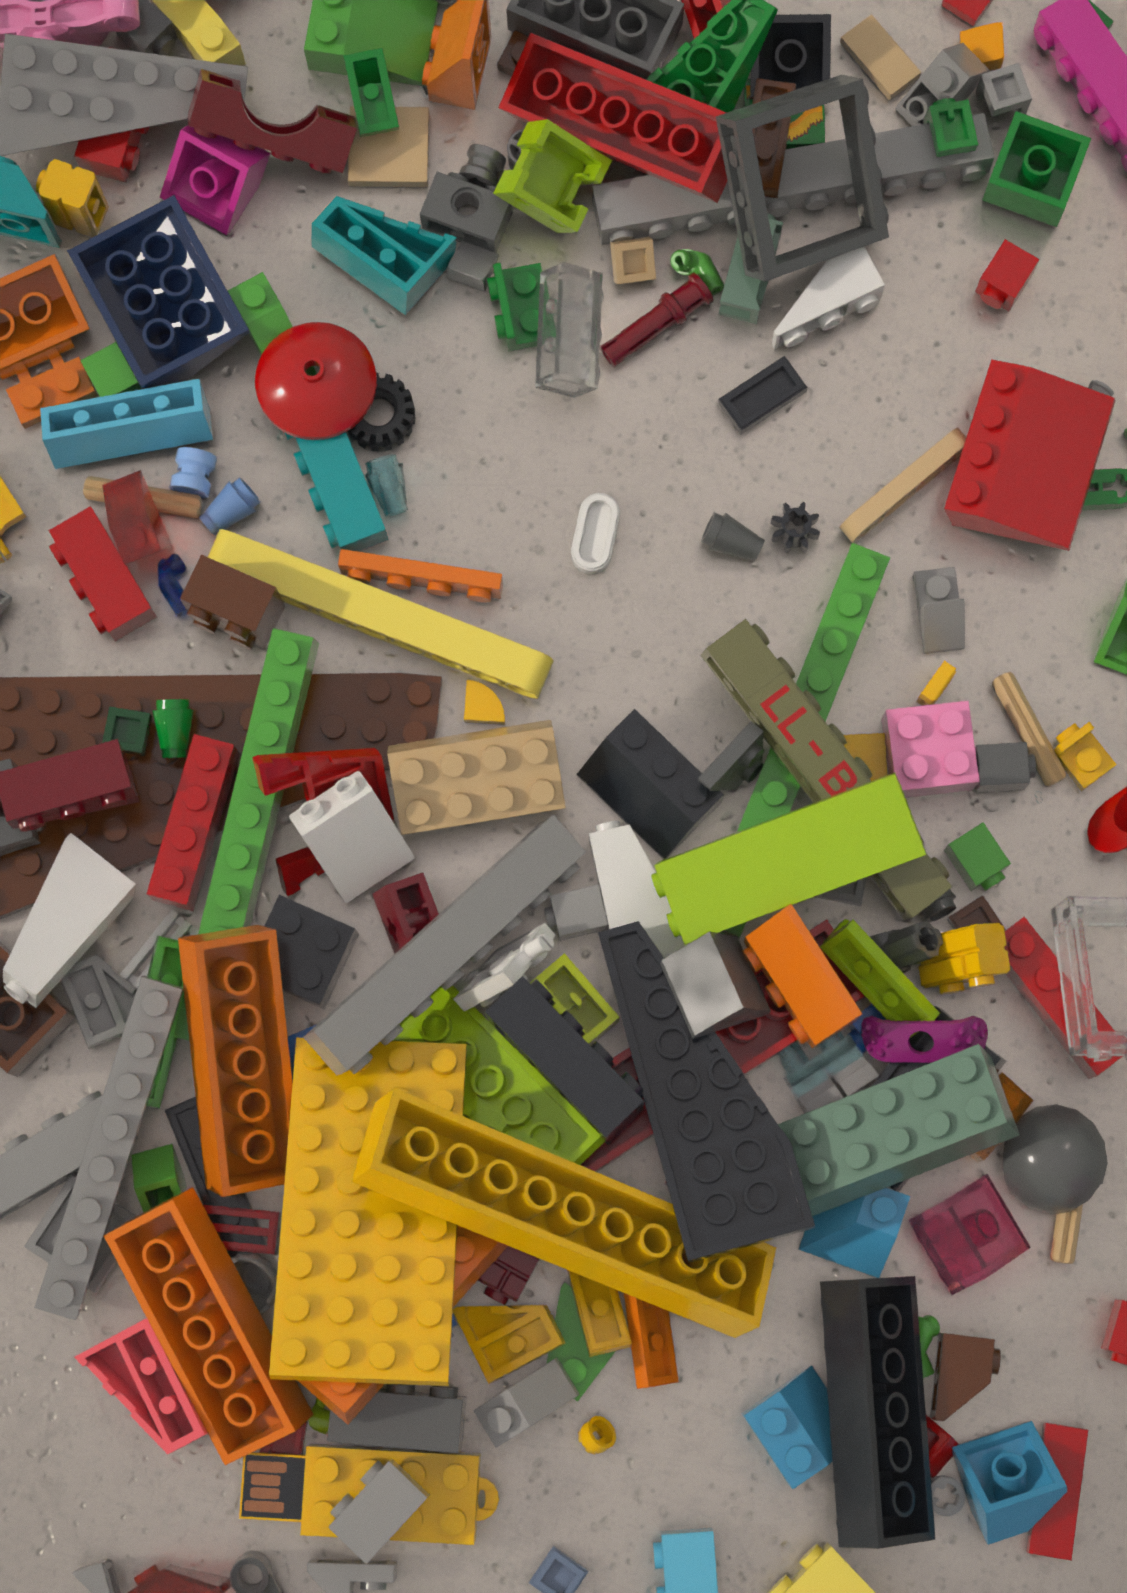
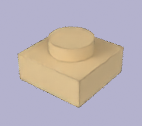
[610,237,656,284]

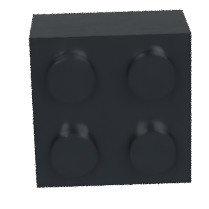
[265,895,359,1010]

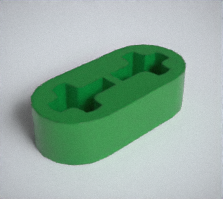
[1082,468,1127,511]

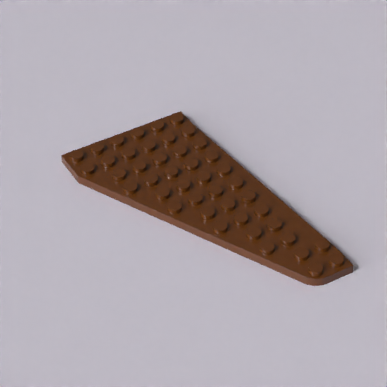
[0,673,442,919]

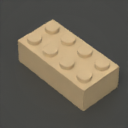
[387,720,566,835]

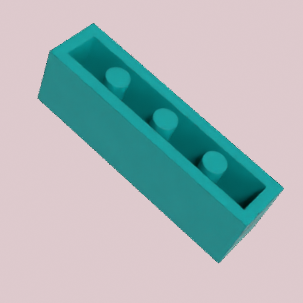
[284,432,389,552]

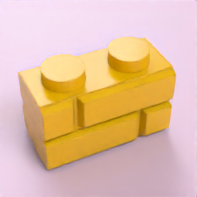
[36,159,109,237]
[918,923,1010,995]

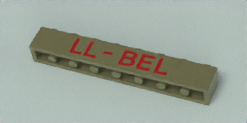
[700,618,952,921]

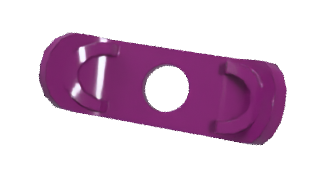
[861,1016,988,1063]

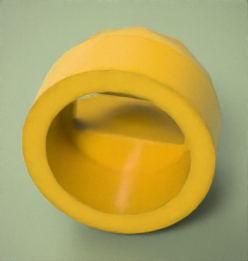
[578,1416,616,1455]

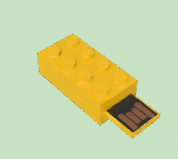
[239,1443,499,1545]

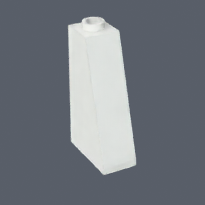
[589,821,689,958]
[3,833,136,1008]

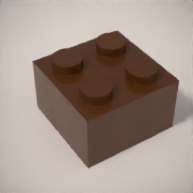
[180,555,285,650]

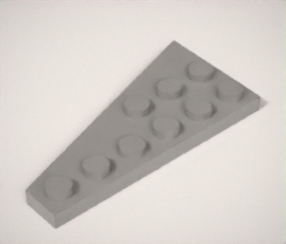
[0,34,248,156]

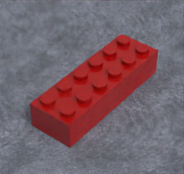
[498,33,728,204]

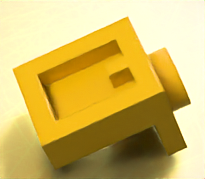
[1054,722,1117,792]

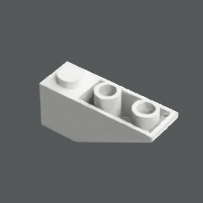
[772,247,885,349]

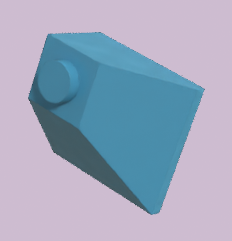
[798,1188,910,1278]
[952,1421,1067,1545]

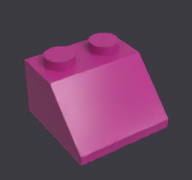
[160,125,271,235]

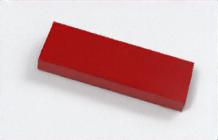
[1026,1422,1089,1561]

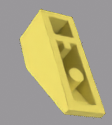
[149,0,246,66]

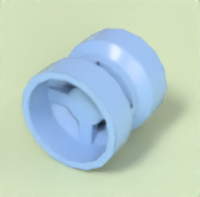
[169,447,217,499]

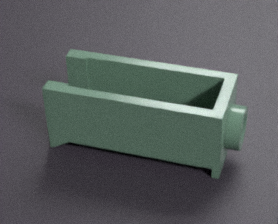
[718,214,783,324]

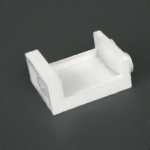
[289,771,415,903]

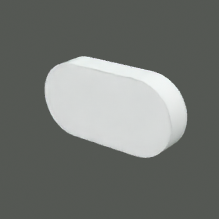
[571,493,620,574]

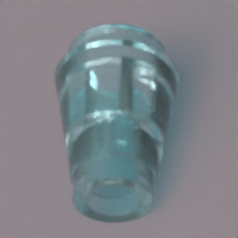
[364,454,408,517]

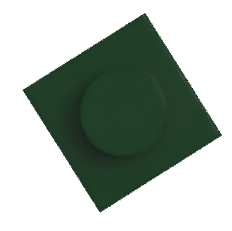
[102,706,153,756]

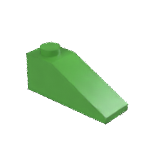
[227,272,317,376]

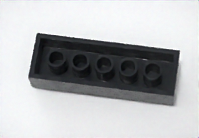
[820,1276,935,1549]

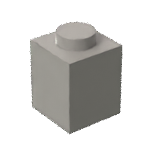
[544,884,608,941]

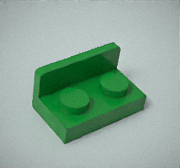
[487,262,555,352]

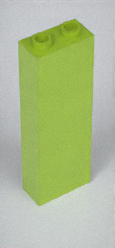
[651,772,926,945]

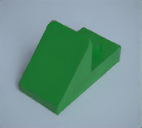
[343,48,399,137]

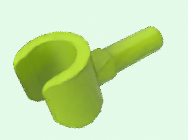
[308,1398,330,1435]

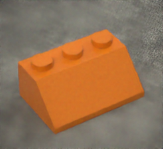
[0,254,90,369]
[742,904,862,1049]

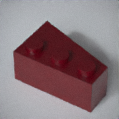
[0,739,140,832]

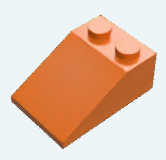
[422,0,492,110]

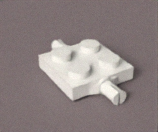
[454,923,555,1012]

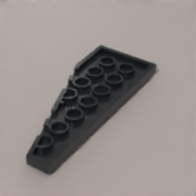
[598,921,815,1263]

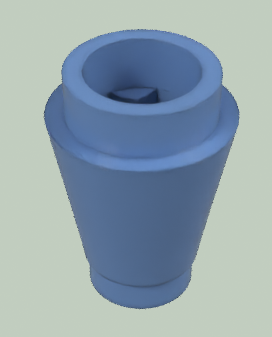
[199,477,261,535]

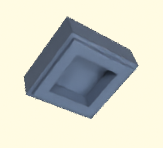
[529,1545,589,1593]

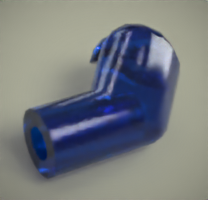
[157,553,187,615]

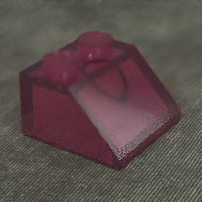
[908,1174,1031,1295]

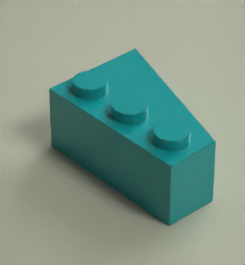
[311,196,457,315]

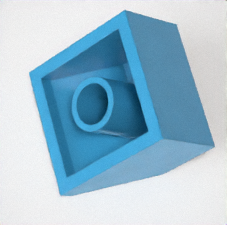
[741,1365,833,1489]

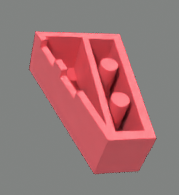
[74,1318,208,1454]

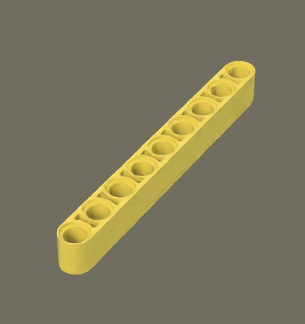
[208,529,554,699]

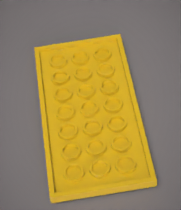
[269,1037,467,1386]

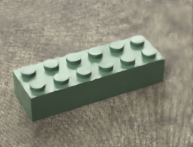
[778,1044,1019,1216]

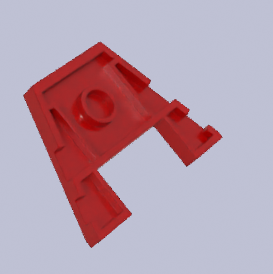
[252,748,395,896]

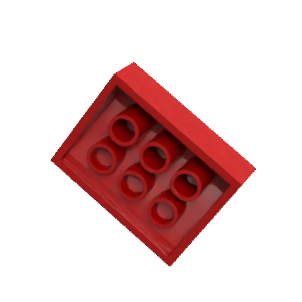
[944,359,1116,551]

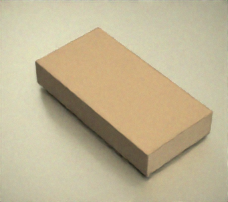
[840,14,921,101]

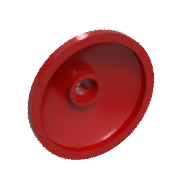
[255,322,377,440]

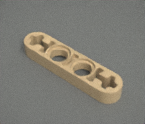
[839,428,967,543]

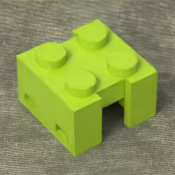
[493,119,612,233]

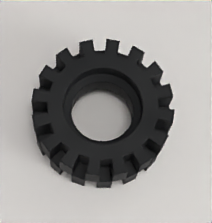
[348,372,416,452]

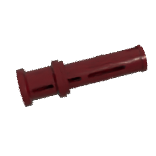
[599,272,714,368]

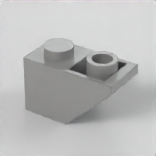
[895,43,990,126]

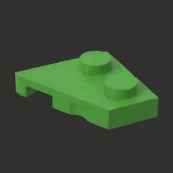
[546,1282,616,1401]

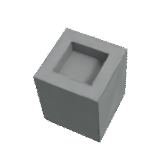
[975,63,1032,117]

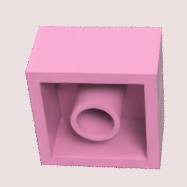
[881,701,980,798]

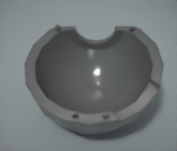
[1003,1104,1108,1214]

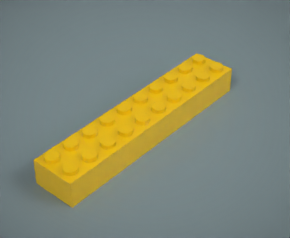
[351,1087,776,1338]

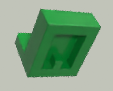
[923,98,979,157]

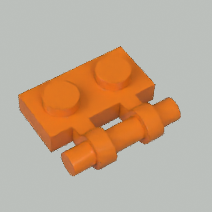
[0,338,98,429]

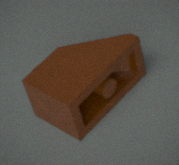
[930,1333,1001,1421]

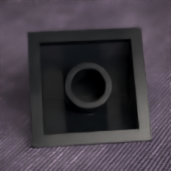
[749,14,831,97]

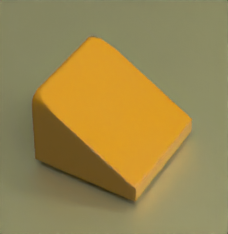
[959,22,1004,70]

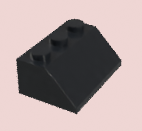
[577,709,724,860]

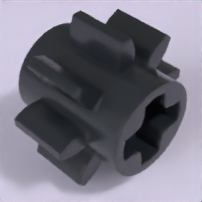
[770,502,820,554]

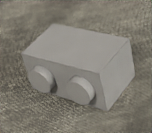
[328,1459,430,1564]

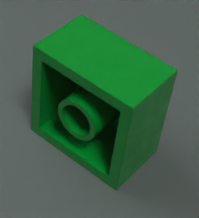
[982,111,1092,227]

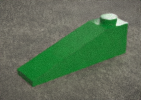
[647,0,778,113]

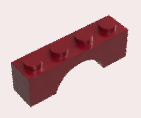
[188,69,357,174]

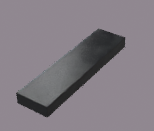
[165,1096,267,1258]

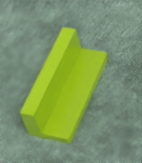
[820,919,940,1038]

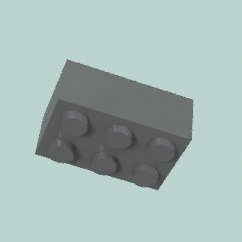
[327,1384,467,1453]

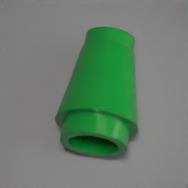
[152,699,194,758]

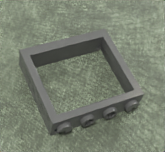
[716,75,889,282]

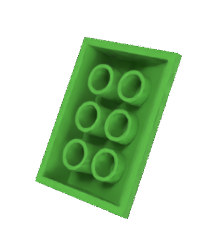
[304,0,439,86]

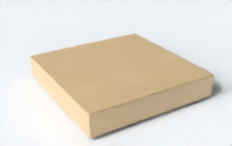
[348,106,430,187]

